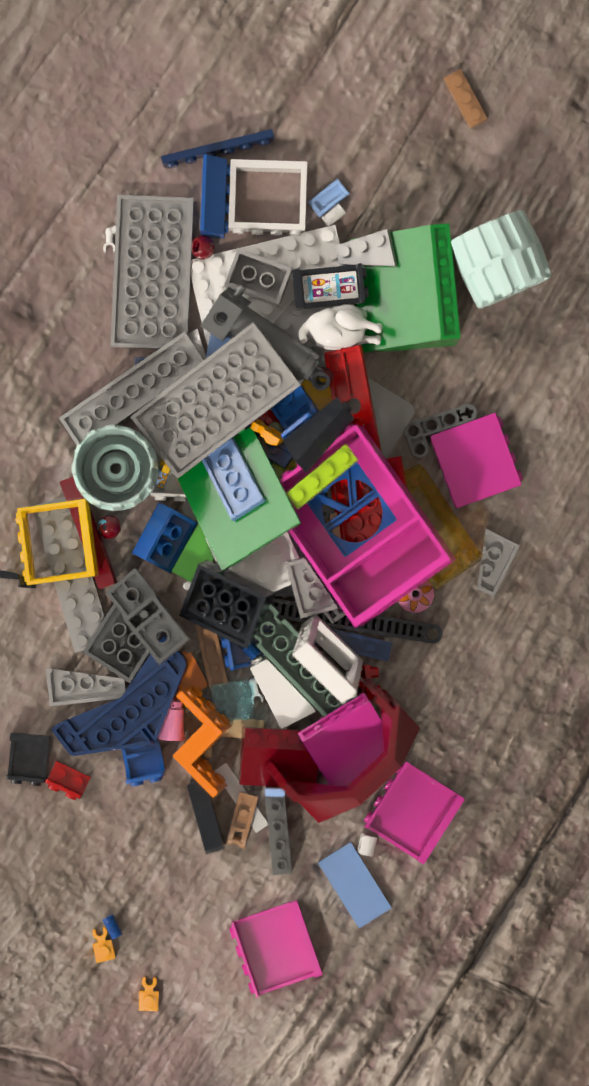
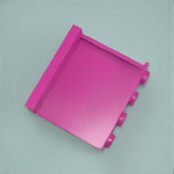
[429,413,523,509]
[298,693,384,786]
[364,761,465,865]
[229,899,322,998]

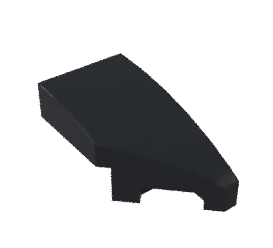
[0,570,36,589]

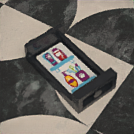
[292,263,369,310]

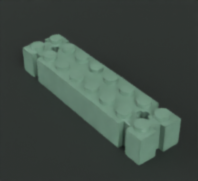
[254,604,358,717]

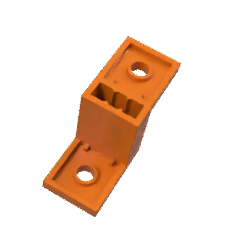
[173,685,232,798]

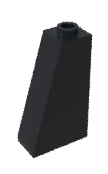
[283,397,354,473]
[187,779,226,854]

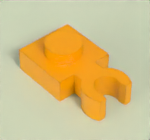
[250,419,284,446]
[92,926,116,963]
[139,976,159,1011]

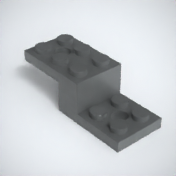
[106,568,190,665]

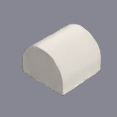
[357,833,377,857]

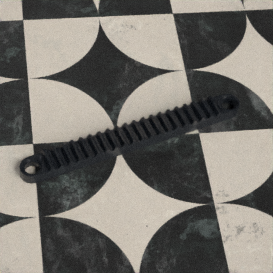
[270,598,443,643]

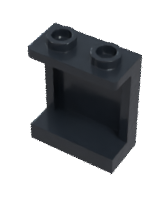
[6,732,51,786]

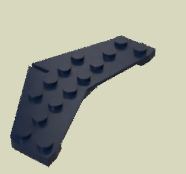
[51,635,188,756]

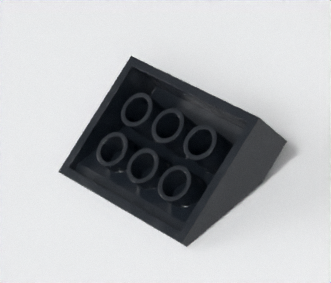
[179,560,275,649]

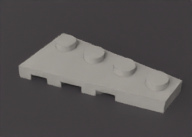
[46,668,126,706]

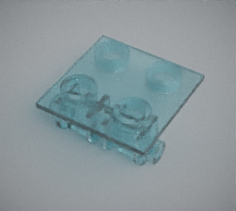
[210,679,254,721]

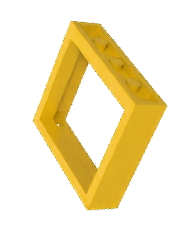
[16,499,99,585]

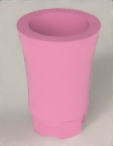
[159,700,185,741]

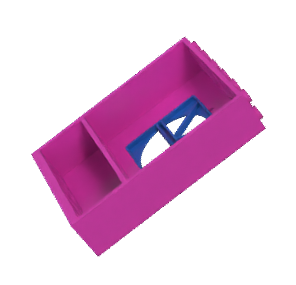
[280,424,456,627]

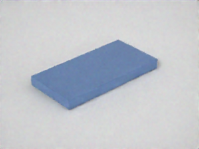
[202,437,266,521]
[318,842,392,928]

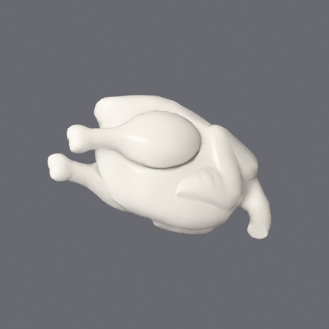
[298,305,383,350]

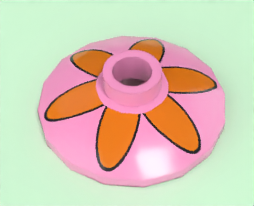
[398,580,434,613]

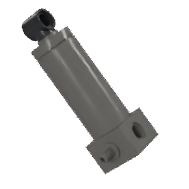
[201,284,334,390]

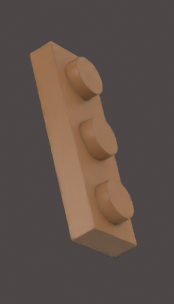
[443,69,487,129]

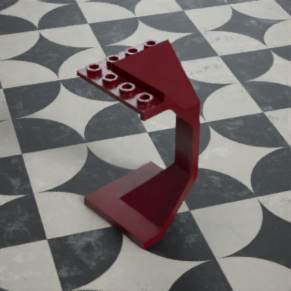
[264,675,420,823]

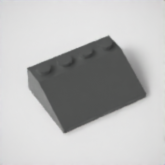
[83,591,176,683]

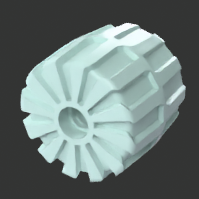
[451,210,552,308]
[72,425,158,511]

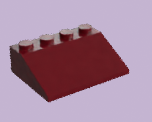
[239,727,318,787]

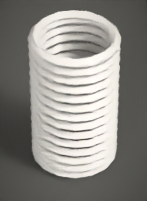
[322,204,346,226]

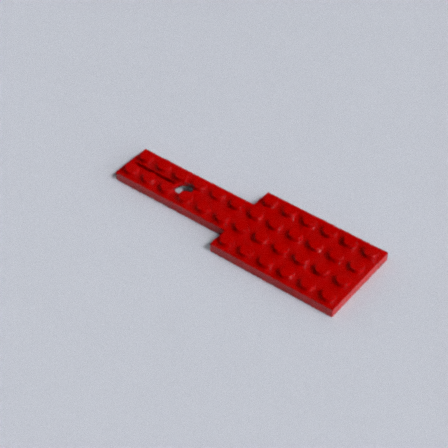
[324,345,407,542]

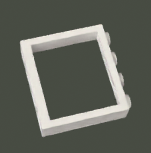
[229,159,307,236]
[293,614,363,703]

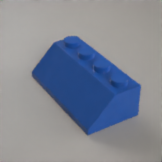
[200,154,231,238]

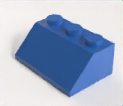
[132,503,197,574]

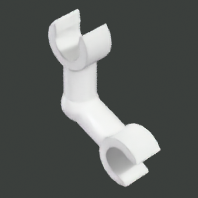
[103,225,116,253]
[249,677,263,705]

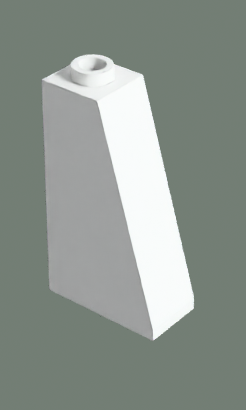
[249,656,316,729]

